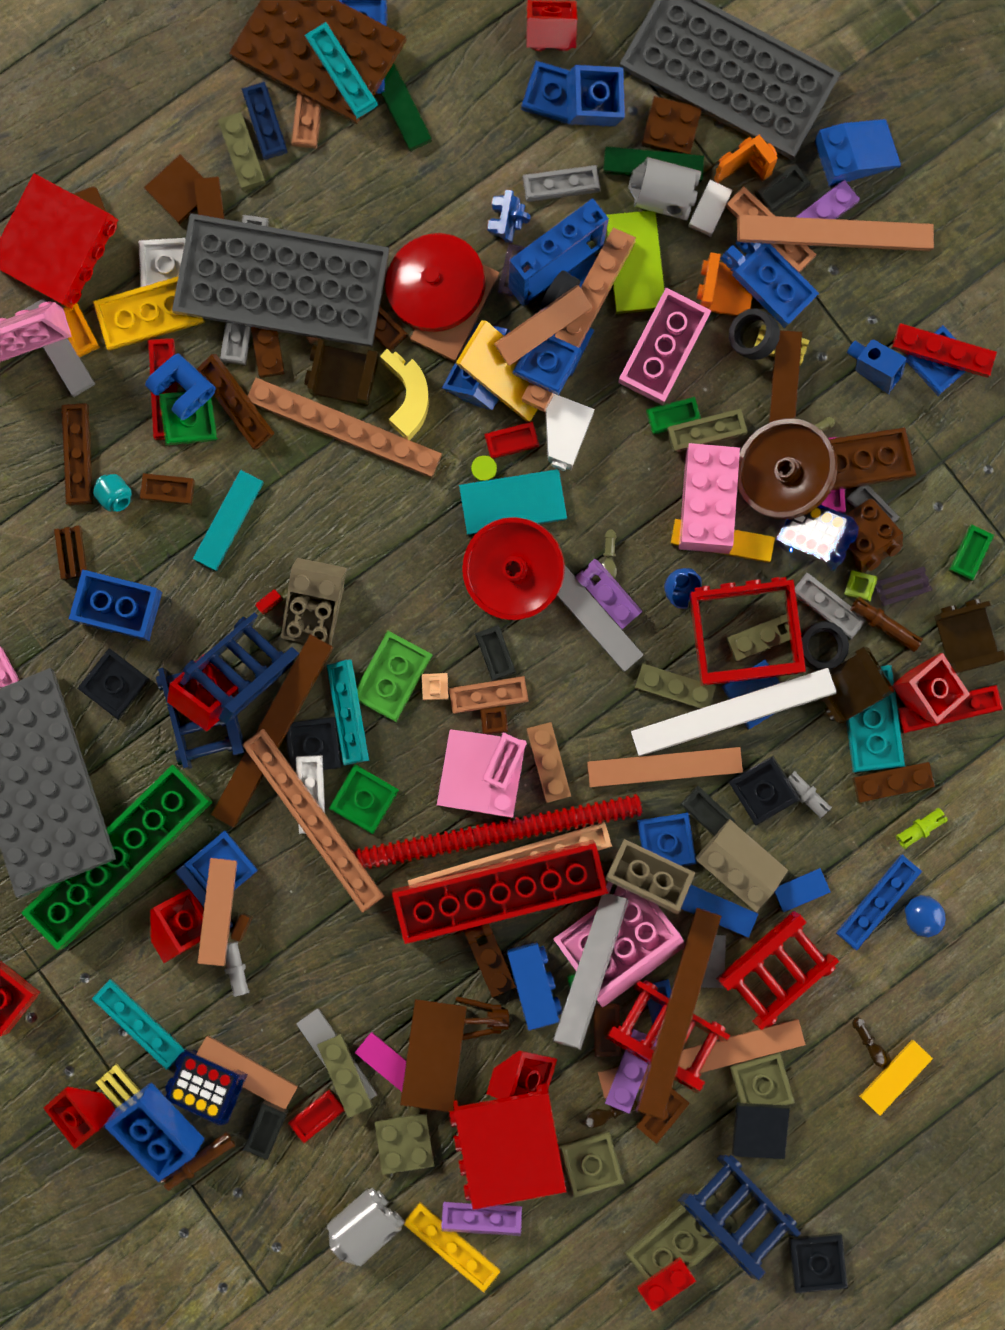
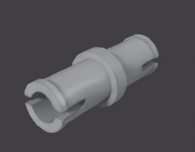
[788,771,832,819]
[225,941,249,996]

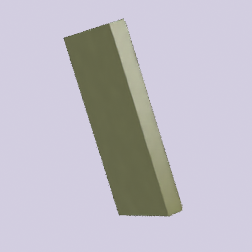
[625,1185,740,1280]

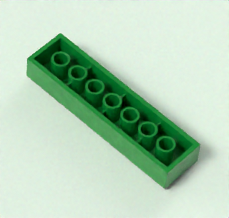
[21,764,213,950]

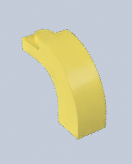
[380,349,429,440]

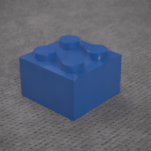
[567,65,625,126]

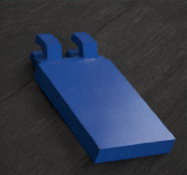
[720,242,819,328]

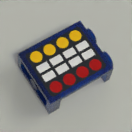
[776,504,859,571]
[165,1049,248,1125]

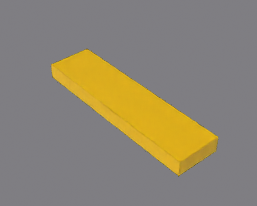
[670,519,775,563]
[404,1202,501,1292]

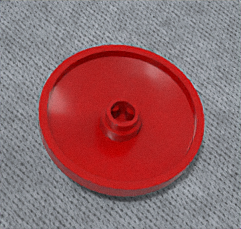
[385,233,486,332]
[462,518,565,620]

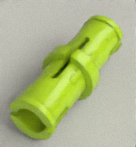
[895,808,948,849]

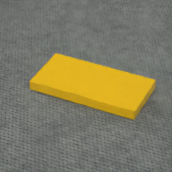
[93,276,205,351]
[456,320,538,422]

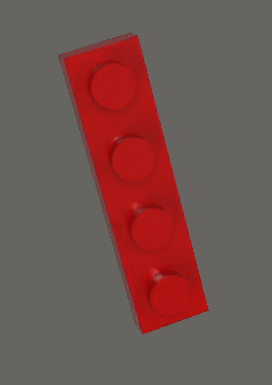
[891,323,997,378]

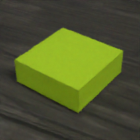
[844,570,878,602]

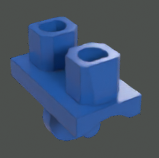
[487,190,531,243]

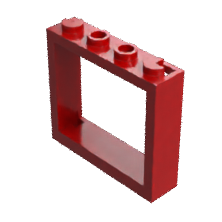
[689,577,806,686]

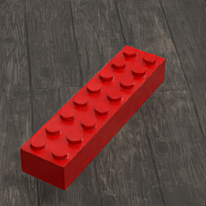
[392,840,608,944]

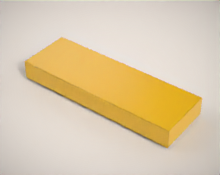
[859,1040,933,1116]

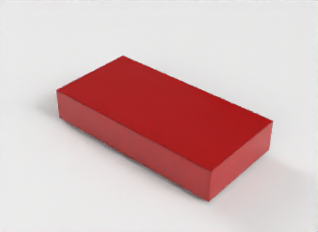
[484,422,539,459]
[288,1089,345,1143]

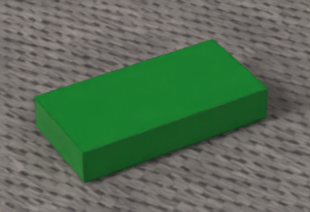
[646,397,701,435]
[948,524,994,581]

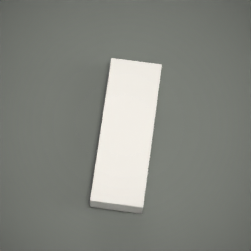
[296,755,325,834]

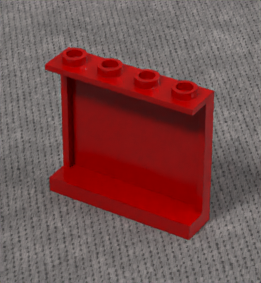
[0,173,118,309]
[449,1083,566,1210]

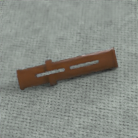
[850,597,923,652]
[161,1132,236,1191]

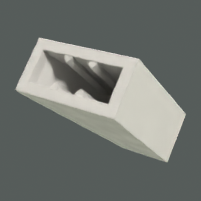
[545,394,594,471]

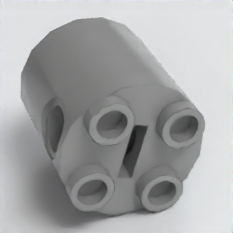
[628,157,701,220]
[327,1188,405,1266]

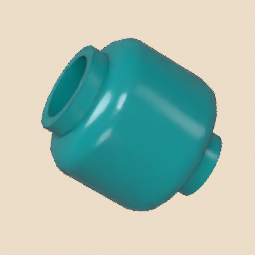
[93,474,132,512]

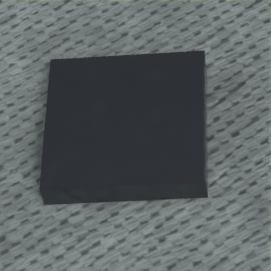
[77,648,151,720]
[286,717,342,774]
[729,755,800,826]
[732,1103,790,1159]
[789,1233,848,1293]

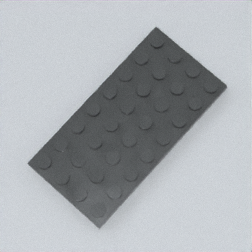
[619,0,841,160]
[172,213,390,347]
[0,668,116,898]

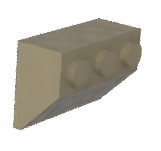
[696,819,788,912]
[606,839,695,914]

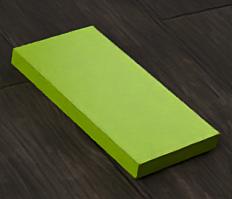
[606,211,664,314]

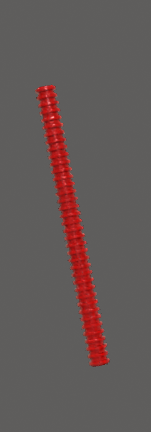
[352,794,642,869]

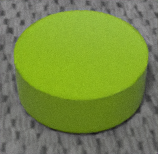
[471,456,497,482]

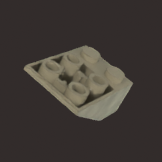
[281,558,347,645]

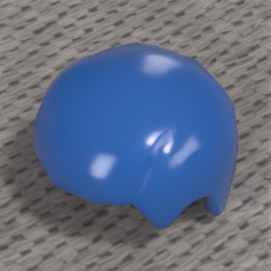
[664,568,702,609]
[905,895,946,938]

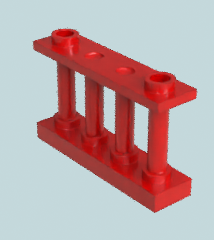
[716,910,840,1030]
[605,980,730,1093]

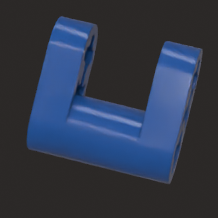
[145,354,216,420]

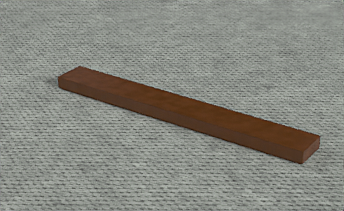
[211,634,334,827]
[636,908,721,1120]

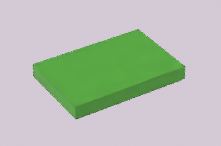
[357,631,433,722]

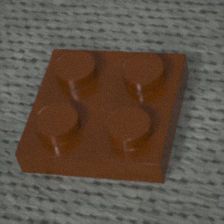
[641,96,702,154]

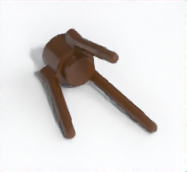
[455,997,509,1040]

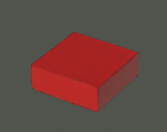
[255,589,283,615]

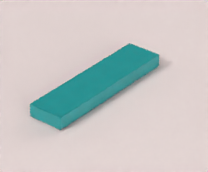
[305,22,378,119]
[193,470,264,572]
[327,660,369,765]
[92,979,186,1070]

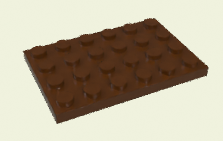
[229,0,407,125]

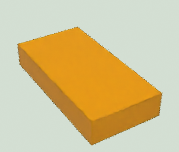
[63,303,100,357]

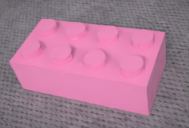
[618,288,711,405]
[679,443,740,554]

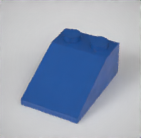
[815,119,901,187]

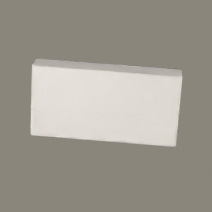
[689,180,733,236]

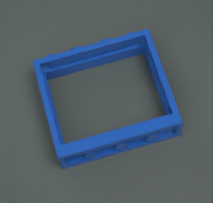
[508,198,609,307]

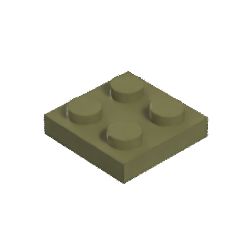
[375,1112,434,1175]

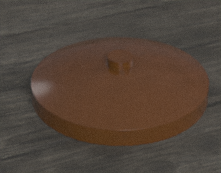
[737,419,838,520]

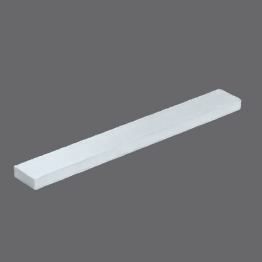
[631,668,836,757]

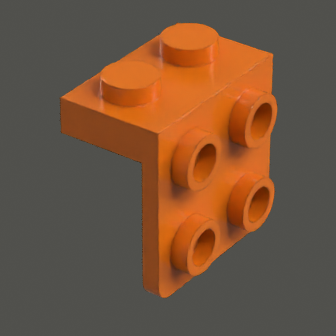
[714,134,778,183]
[696,252,752,316]

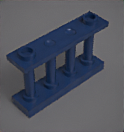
[180,612,299,725]
[156,655,246,770]
[677,1155,801,1280]

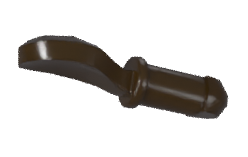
[852,1017,887,1067]
[585,1100,638,1128]

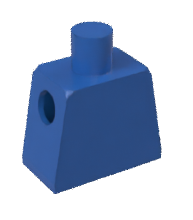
[847,340,907,395]

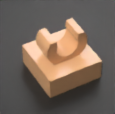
[422,673,449,700]

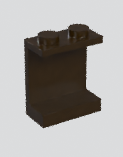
[304,339,379,406]
[934,598,1005,674]
[823,647,895,723]

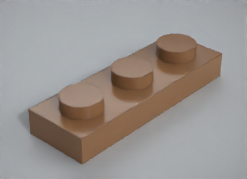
[526,722,571,803]

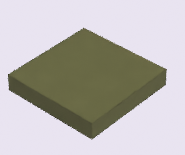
[729,1052,795,1105]
[559,1131,624,1198]

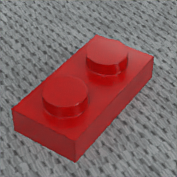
[637,1257,696,1312]

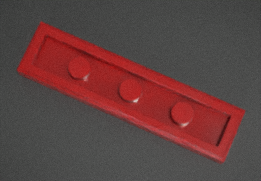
[148,338,177,440]
[898,685,1003,733]

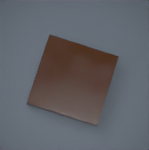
[144,154,203,225]

